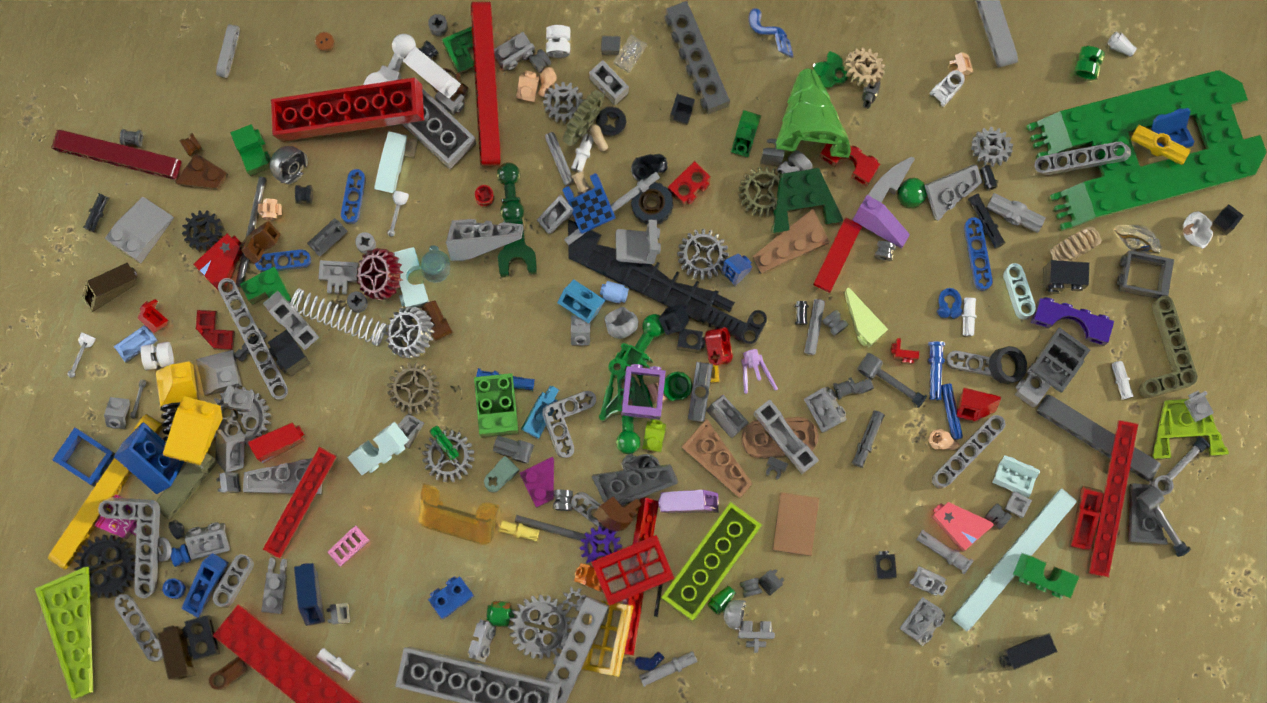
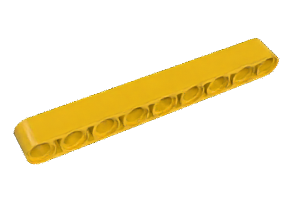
[48,414,163,570]

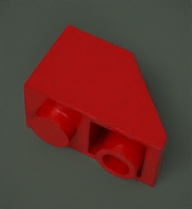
[957,388,1001,421]

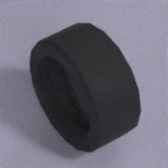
[989,346,1027,384]

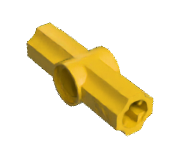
[1131,125,1190,165]

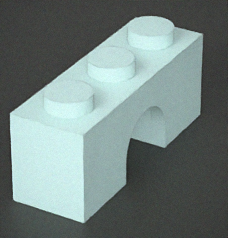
[393,247,429,308]
[347,422,409,475]

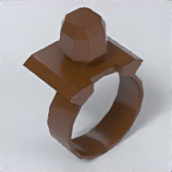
[432,68,469,98]

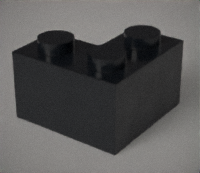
[1043,260,1090,294]
[267,329,311,376]

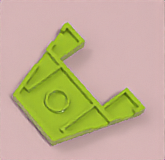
[1152,399,1229,459]

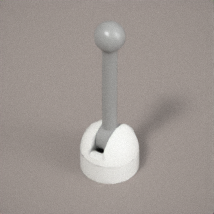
[387,191,409,237]
[67,332,96,378]

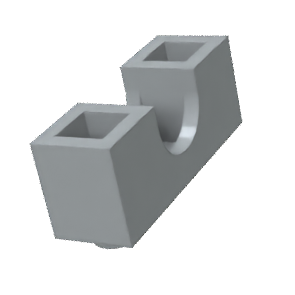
[263,291,319,350]

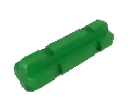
[430,426,459,460]

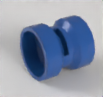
[162,578,186,599]

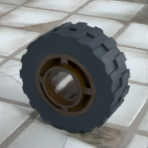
[631,182,673,225]

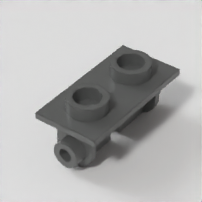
[307,218,348,257]

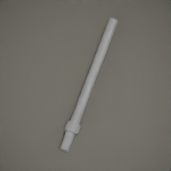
[564,172,660,245]

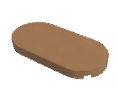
[741,417,819,459]

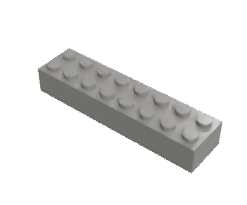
[395,647,561,703]

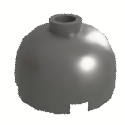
[270,146,308,185]

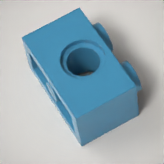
[557,280,605,323]

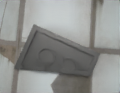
[1128,483,1168,545]

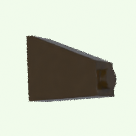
[82,262,138,312]

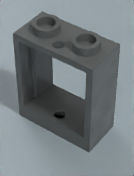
[1117,250,1174,299]

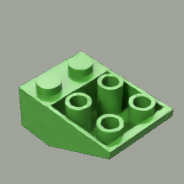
[474,373,519,438]

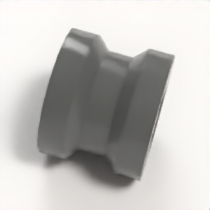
[428,14,448,37]
[528,49,551,73]
[874,241,896,261]
[347,291,368,313]
[740,578,762,598]

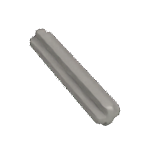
[545,132,574,185]
[804,299,825,355]

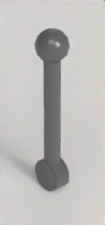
[130,379,146,419]

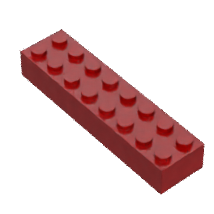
[271,77,424,142]
[213,604,363,703]

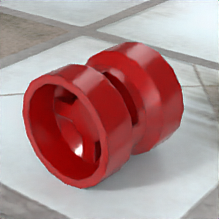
[475,185,494,208]

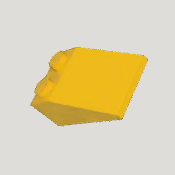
[163,396,223,466]

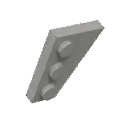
[924,164,982,221]

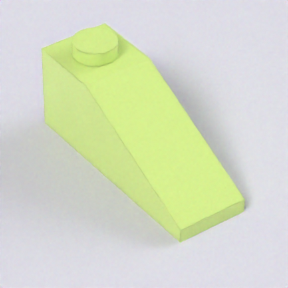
[844,288,888,347]

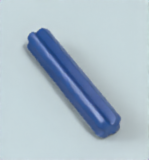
[941,384,963,440]

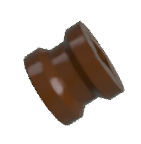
[179,133,202,156]

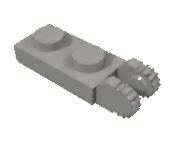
[261,557,287,614]

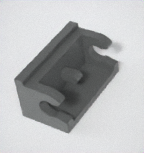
[760,138,784,167]

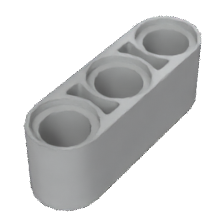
[213,554,254,607]

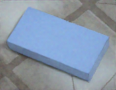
[114,325,158,362]

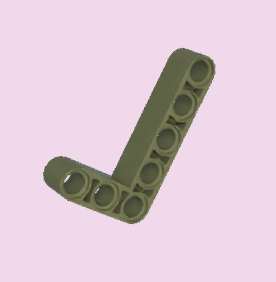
[1139,296,1198,398]

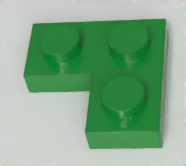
[442,26,474,73]

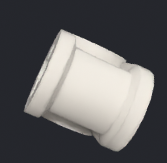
[930,70,964,107]

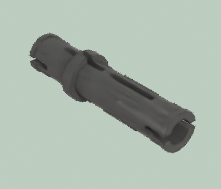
[852,410,885,468]

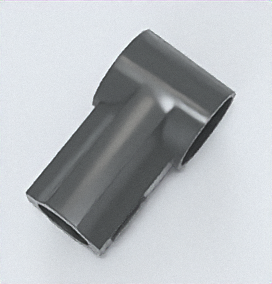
[493,435,534,464]

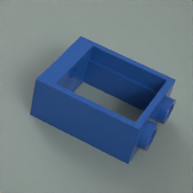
[52,428,116,487]

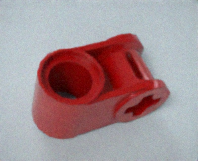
[705,328,733,366]

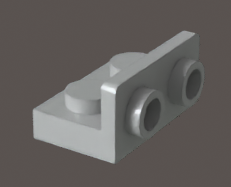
[494,32,535,71]
[804,387,847,433]
[185,522,230,560]
[900,597,945,646]

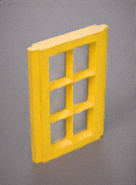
[581,600,633,677]

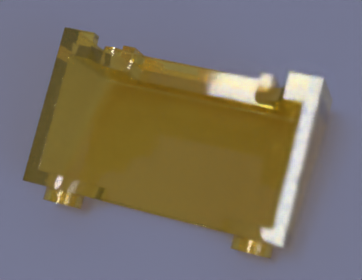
[418,483,502,545]

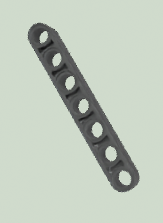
[1036,394,1161,482]

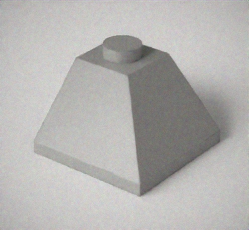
[196,350,243,396]

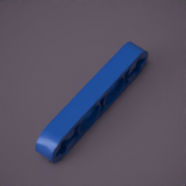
[964,217,993,291]

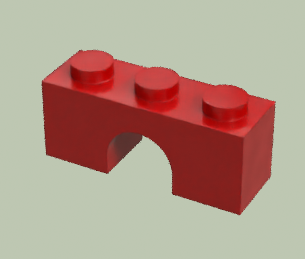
[819,143,880,187]

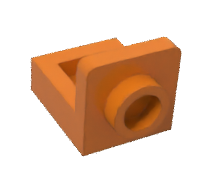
[574,563,608,592]

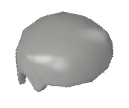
[724,600,746,630]

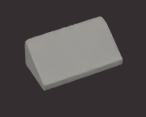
[706,395,749,438]

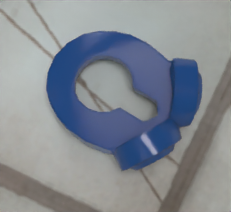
[937,288,963,319]

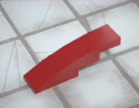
[813,217,862,293]

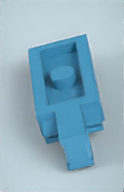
[521,386,559,439]

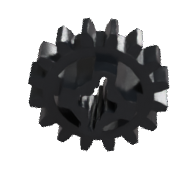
[182,210,225,252]

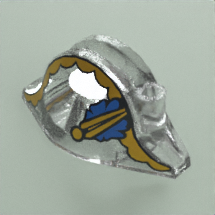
[1115,224,1162,254]

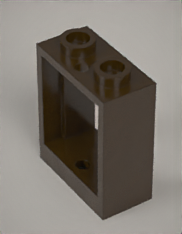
[157,625,196,680]

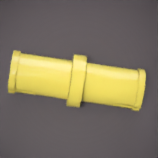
[499,520,540,542]

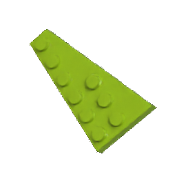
[35,567,93,700]

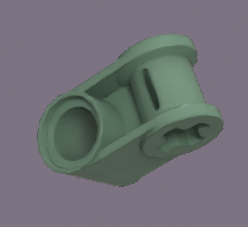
[484,456,520,493]

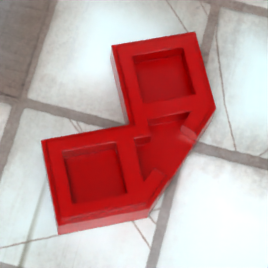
[196,310,235,350]

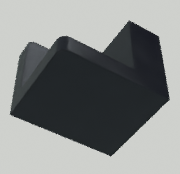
[670,94,695,125]
[1212,204,1244,235]

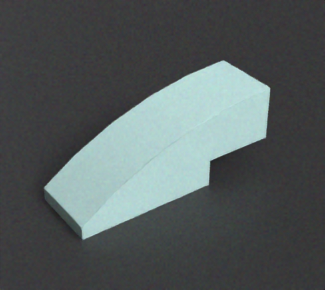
[374,131,407,193]

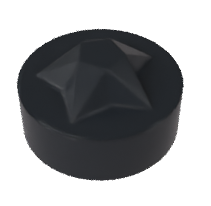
[168,519,185,540]

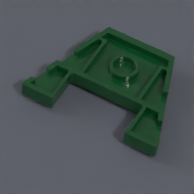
[771,168,843,233]

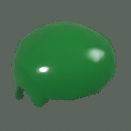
[897,177,927,208]
[663,371,693,401]

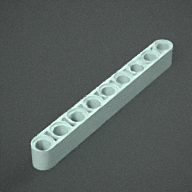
[952,488,1077,631]

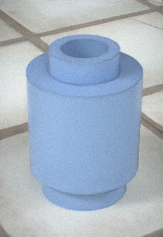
[600,281,629,304]

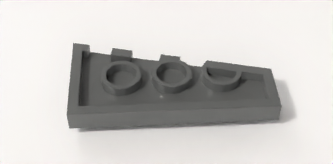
[592,464,679,506]

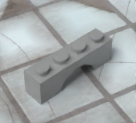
[753,400,819,474]

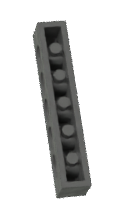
[664,1,730,114]

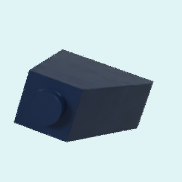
[294,563,325,626]

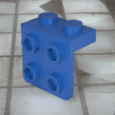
[1151,108,1194,157]

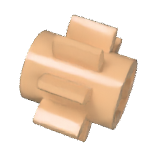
[258,199,282,220]

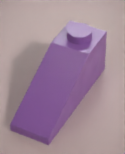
[853,195,910,249]

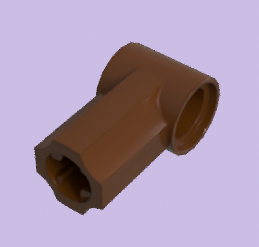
[421,300,453,341]
[209,657,248,690]

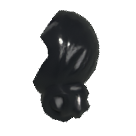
[631,154,668,182]

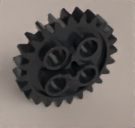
[74,535,136,598]

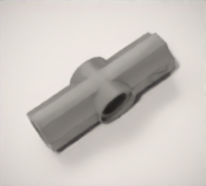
[986,193,1046,233]

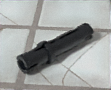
[968,194,1006,248]

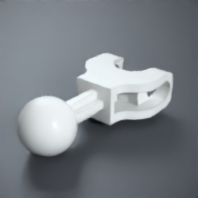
[363,34,416,85]

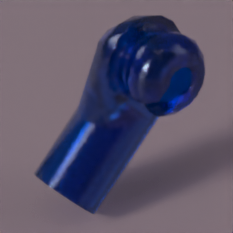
[634,651,664,671]

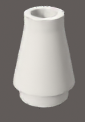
[1108,32,1137,57]

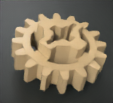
[844,48,885,87]

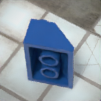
[114,422,185,495]

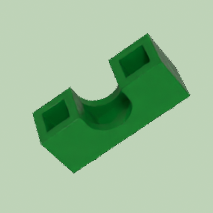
[1013,553,1079,599]

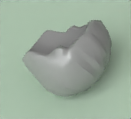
[605,307,639,339]

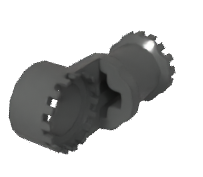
[833,377,874,400]

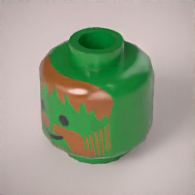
[486,601,515,627]

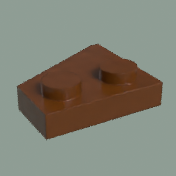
[175,153,228,190]

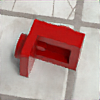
[137,299,169,333]
[891,338,919,364]

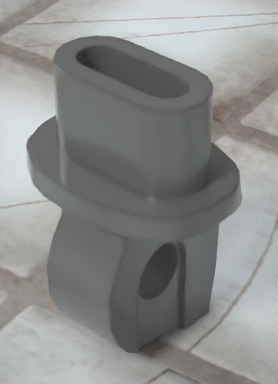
[862,81,880,109]

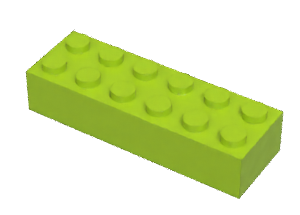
[661,502,762,622]

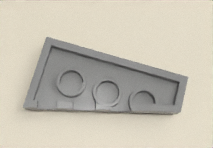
[243,458,322,495]

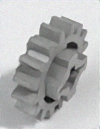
[543,82,583,124]
[971,127,1013,167]

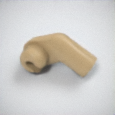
[587,124,608,152]

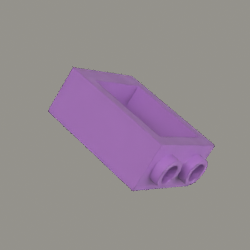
[621,364,666,420]

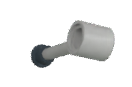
[1149,436,1210,496]

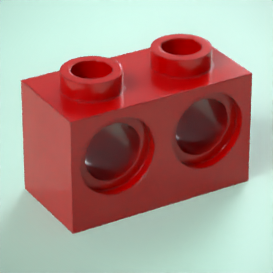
[668,161,711,207]

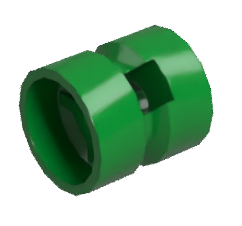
[1074,46,1105,80]

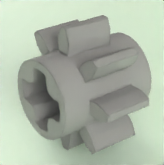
[563,587,586,611]

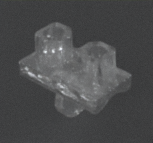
[613,34,647,73]

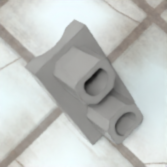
[910,566,947,596]
[738,621,775,653]

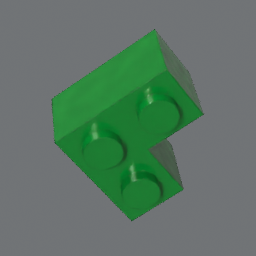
[230,124,271,176]
[240,267,295,305]

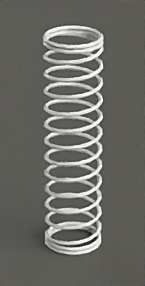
[290,288,387,346]

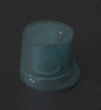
[421,245,450,283]

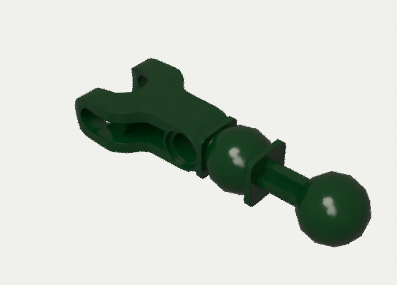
[496,162,537,278]

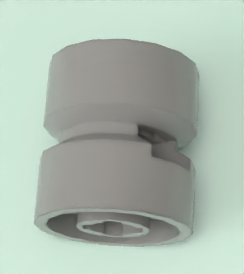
[777,150,813,173]

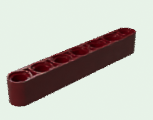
[51,130,182,180]

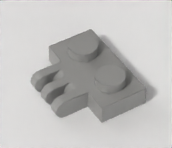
[318,260,359,294]

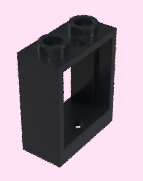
[998,633,1058,671]

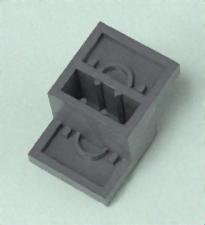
[1030,327,1090,393]

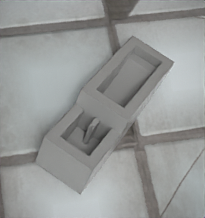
[868,157,915,203]

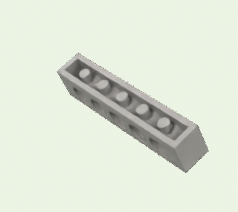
[546,596,609,703]

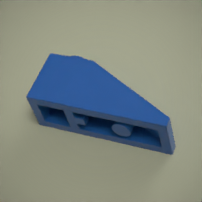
[722,253,752,286]
[181,553,229,618]

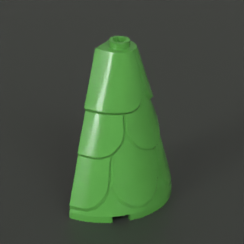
[776,69,851,158]

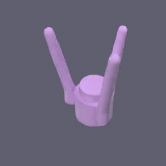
[741,349,778,394]

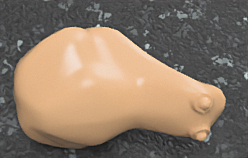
[538,67,557,97]
[929,429,960,450]

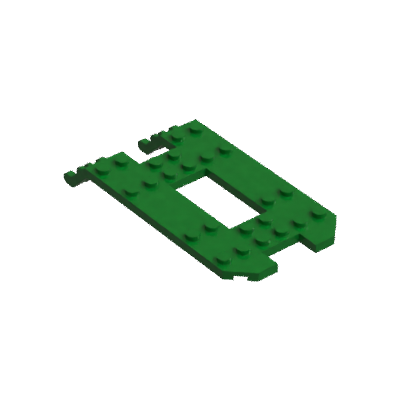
[1026,70,1267,231]

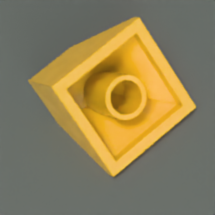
[155,361,199,407]

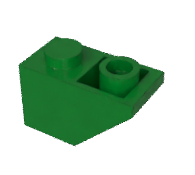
[731,110,761,158]

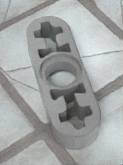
[216,24,240,78]
[946,351,1002,377]
[571,492,618,534]

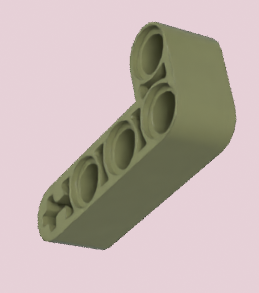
[156,453,218,520]

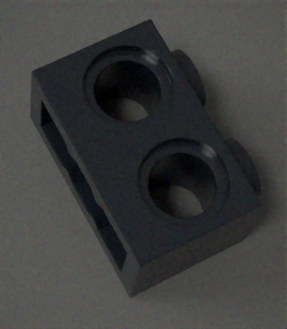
[183,615,220,660]

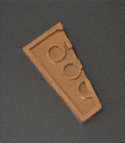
[752,209,829,274]
[681,419,752,499]

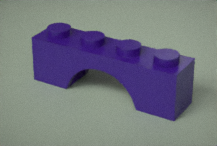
[1031,297,1114,346]

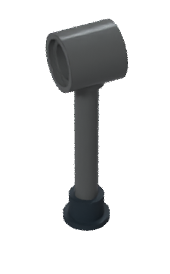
[857,353,927,408]
[1136,486,1191,557]

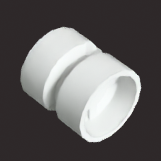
[546,25,570,58]
[141,342,174,370]

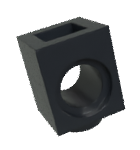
[658,304,690,335]
[677,329,705,353]
[873,551,897,580]

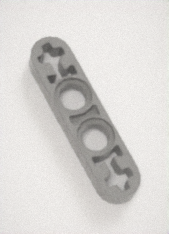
[115,594,163,661]

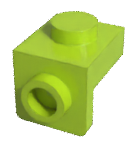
[642,420,666,452]

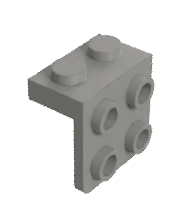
[615,219,661,264]

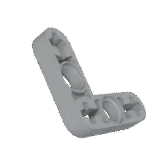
[542,391,596,458]

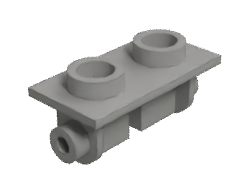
[468,620,496,662]

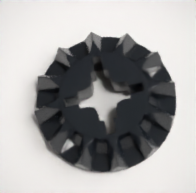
[596,106,626,137]

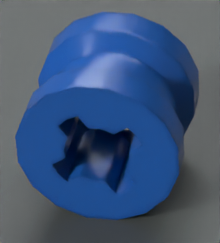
[170,544,191,567]

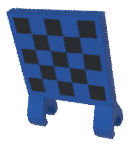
[563,173,616,234]

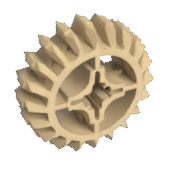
[1050,227,1102,261]

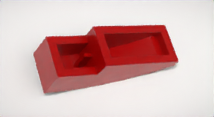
[1071,486,1104,550]

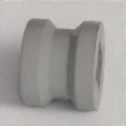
[355,232,376,254]

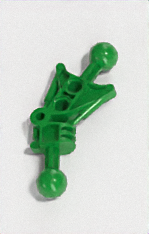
[599,314,665,455]

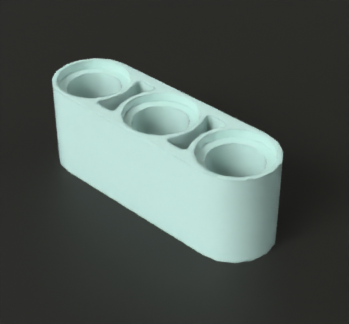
[1003,263,1036,320]

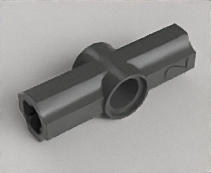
[688,362,713,422]

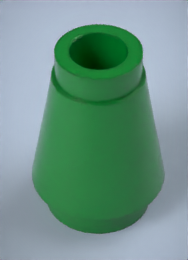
[708,586,736,615]

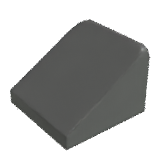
[601,36,620,55]

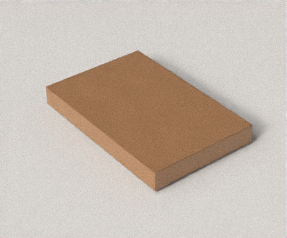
[773,492,819,556]

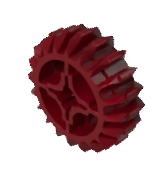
[356,248,404,300]

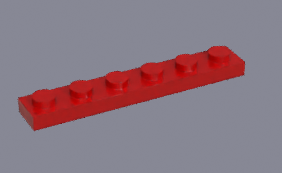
[263,447,337,559]

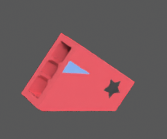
[931,502,994,552]

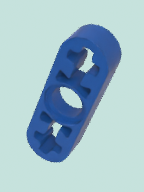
[341,169,366,224]
[255,249,311,272]

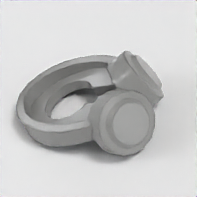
[147,536,171,561]

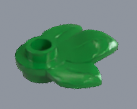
[813,51,848,88]

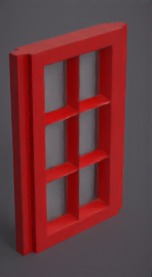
[591,535,675,606]

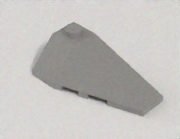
[446,219,524,261]

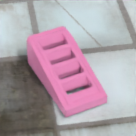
[328,525,370,567]

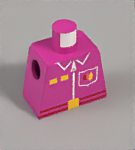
[95,494,146,539]

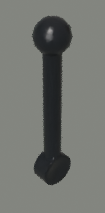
[654,584,663,617]

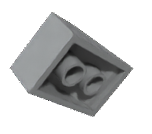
[105,197,174,264]

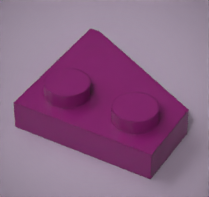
[519,457,554,508]

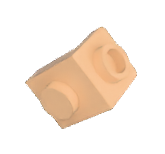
[516,71,540,102]

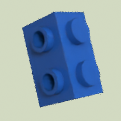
[428,576,475,619]

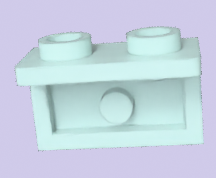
[992,455,1040,498]

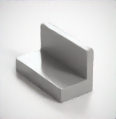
[215,429,245,472]

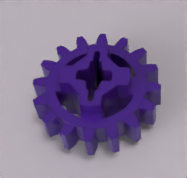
[580,525,622,567]

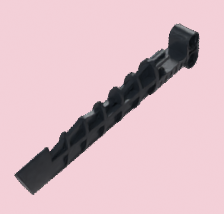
[568,220,767,347]

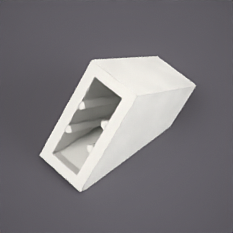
[403,47,461,99]

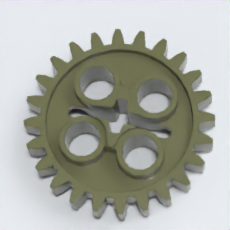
[563,90,605,146]

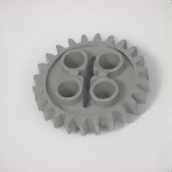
[214,387,271,448]
[508,595,572,659]

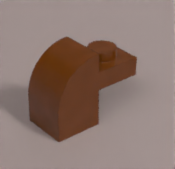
[241,221,281,264]
[593,497,641,531]

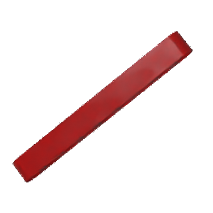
[471,1,501,166]

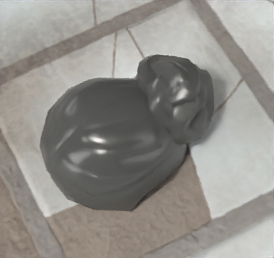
[621,454,660,470]

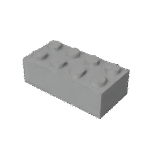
[402,88,476,169]

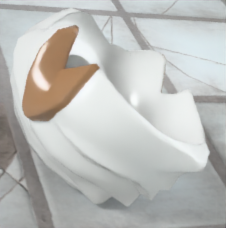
[1183,211,1213,249]

